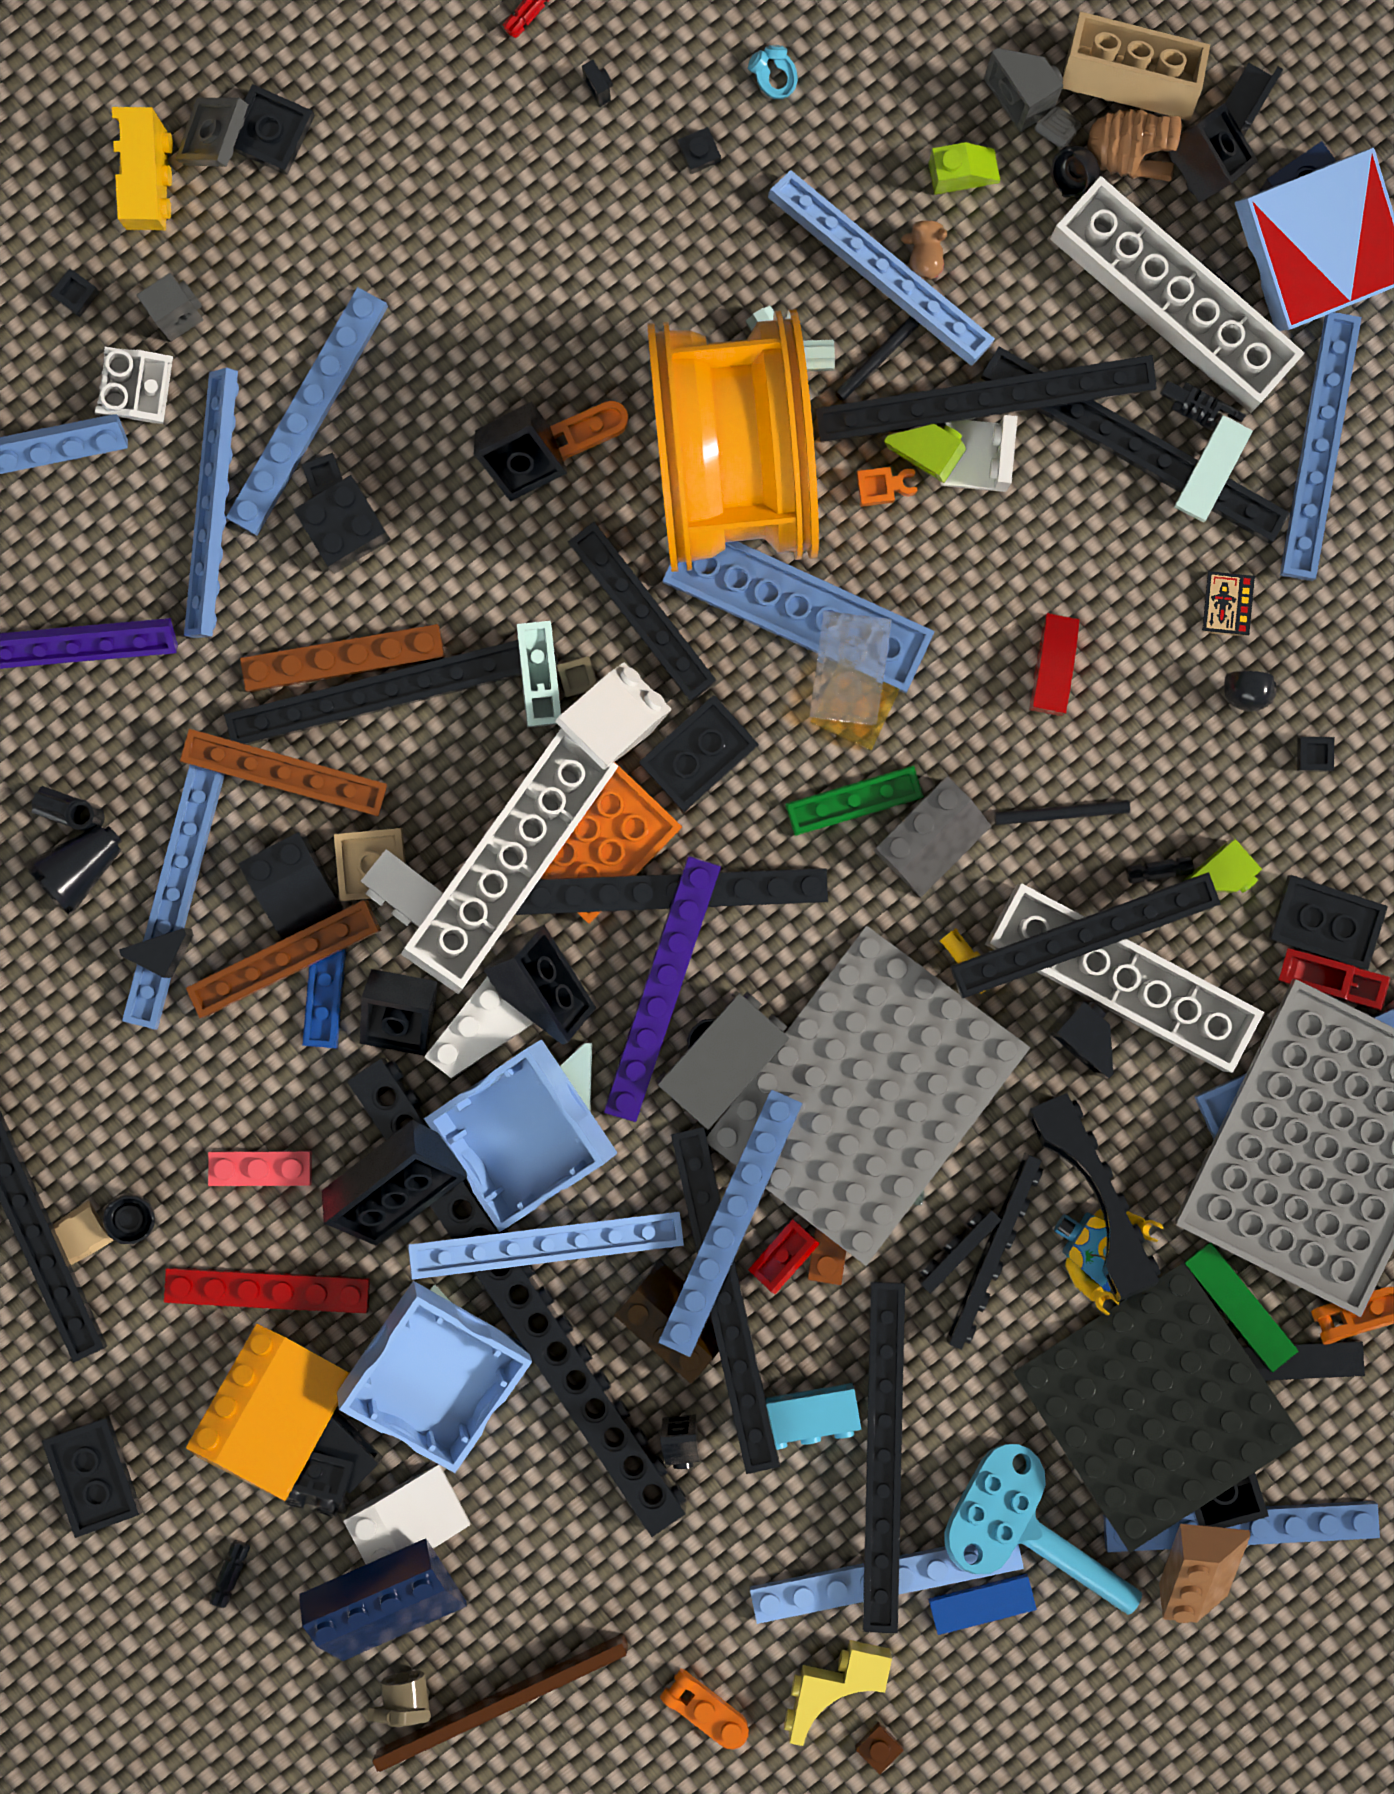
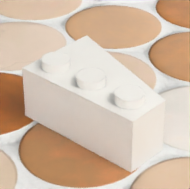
[361,849,443,927]
[425,976,535,1078]

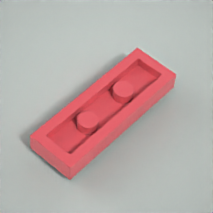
[208,1151,312,1186]

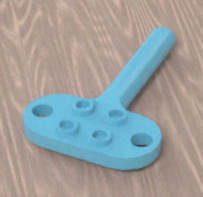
[944,1444,1142,1615]

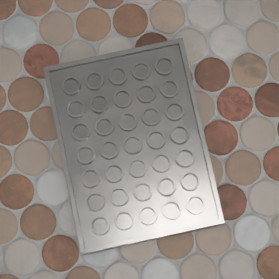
[707,926,1031,1266]
[1173,979,1394,1317]

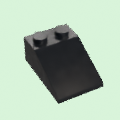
[238,832,345,940]
[484,925,596,1045]

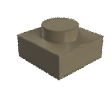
[557,656,597,699]

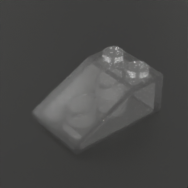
[809,611,892,725]

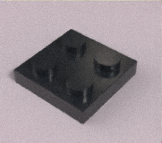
[233,84,315,175]

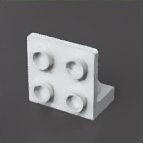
[940,415,1018,492]

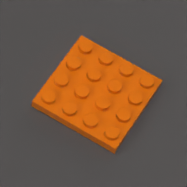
[541,762,683,924]

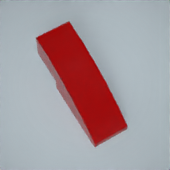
[1029,613,1080,717]
[1278,948,1391,1012]

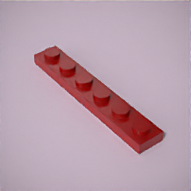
[164,1267,370,1314]

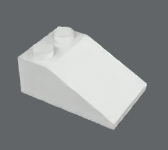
[555,662,672,770]
[343,1464,471,1564]

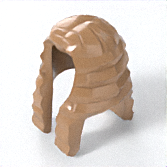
[1087,109,1182,181]

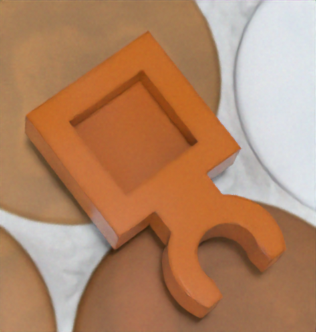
[857,467,918,507]

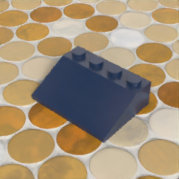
[299,1538,467,1661]

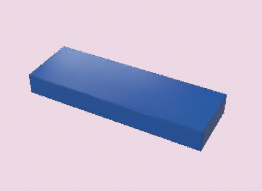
[302,948,347,1048]
[928,1574,1037,1635]

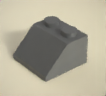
[984,48,1064,133]

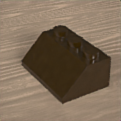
[614,1259,719,1384]

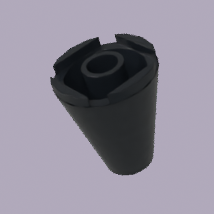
[24,825,122,916]

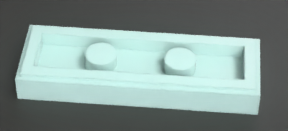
[1174,415,1253,523]

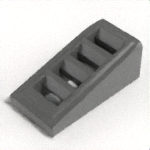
[1035,107,1082,148]

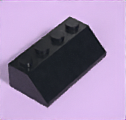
[322,1120,467,1246]

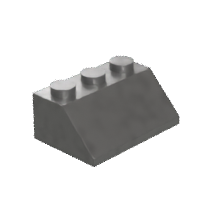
[873,776,991,898]

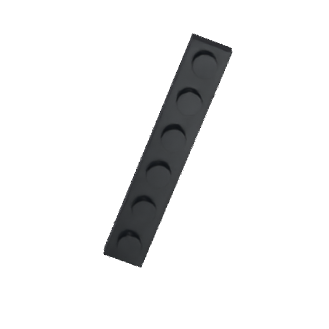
[568,522,717,702]
[946,1153,1043,1350]

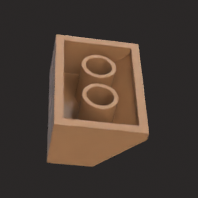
[1159,1524,1250,1623]

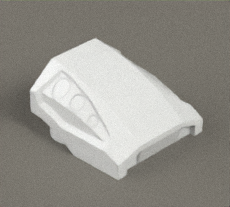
[95,347,173,424]

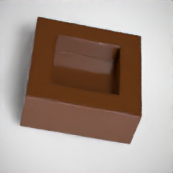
[855,1722,904,1775]

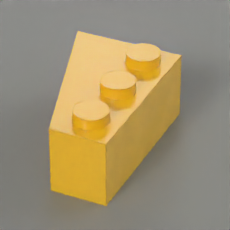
[112,107,173,231]

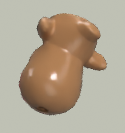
[901,220,947,280]

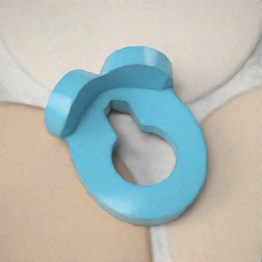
[748,45,798,99]

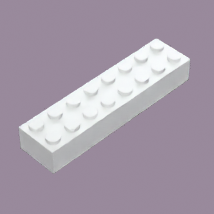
[1050,176,1305,413]
[401,728,618,994]
[985,883,1264,1073]

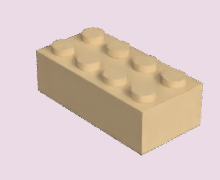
[1062,12,1210,121]

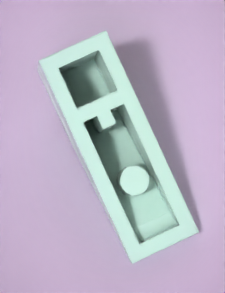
[517,621,561,728]

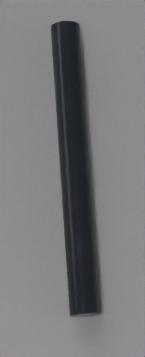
[834,316,920,402]
[994,800,1130,825]

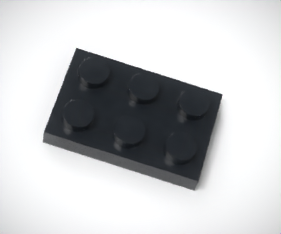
[639,695,759,813]
[1268,875,1388,970]
[42,1416,142,1538]

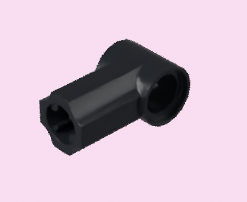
[31,786,105,832]

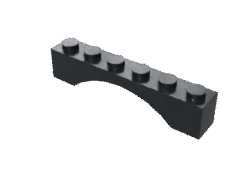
[1028,1093,1161,1302]

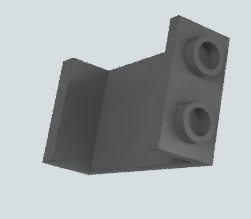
[655,991,790,1129]

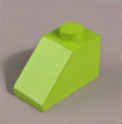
[928,142,1000,195]
[884,424,966,483]
[1181,839,1262,893]

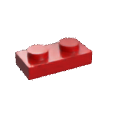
[748,1219,820,1294]

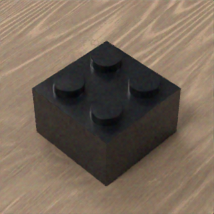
[293,475,391,574]

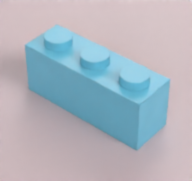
[766,1383,861,1450]

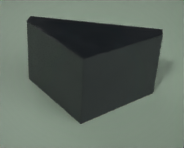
[119,928,194,978]

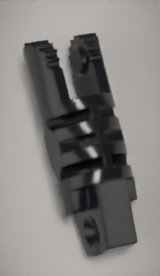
[1160,381,1246,432]

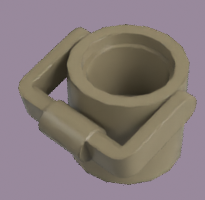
[367,1671,431,1727]

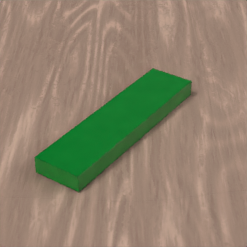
[785,766,924,837]
[1184,1242,1298,1373]

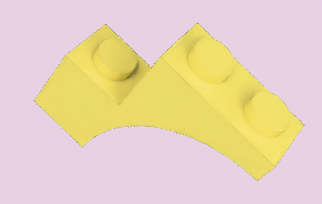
[784,1640,892,1746]

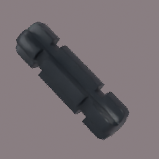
[1126,856,1194,884]
[209,1540,250,1608]

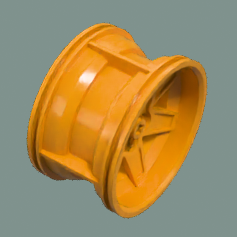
[647,309,819,572]

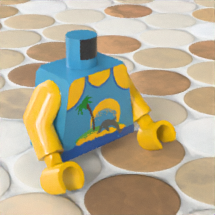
[1054,1209,1163,1315]

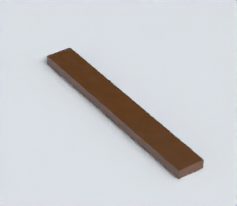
[372,1634,628,1772]

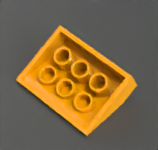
[186,1323,350,1501]

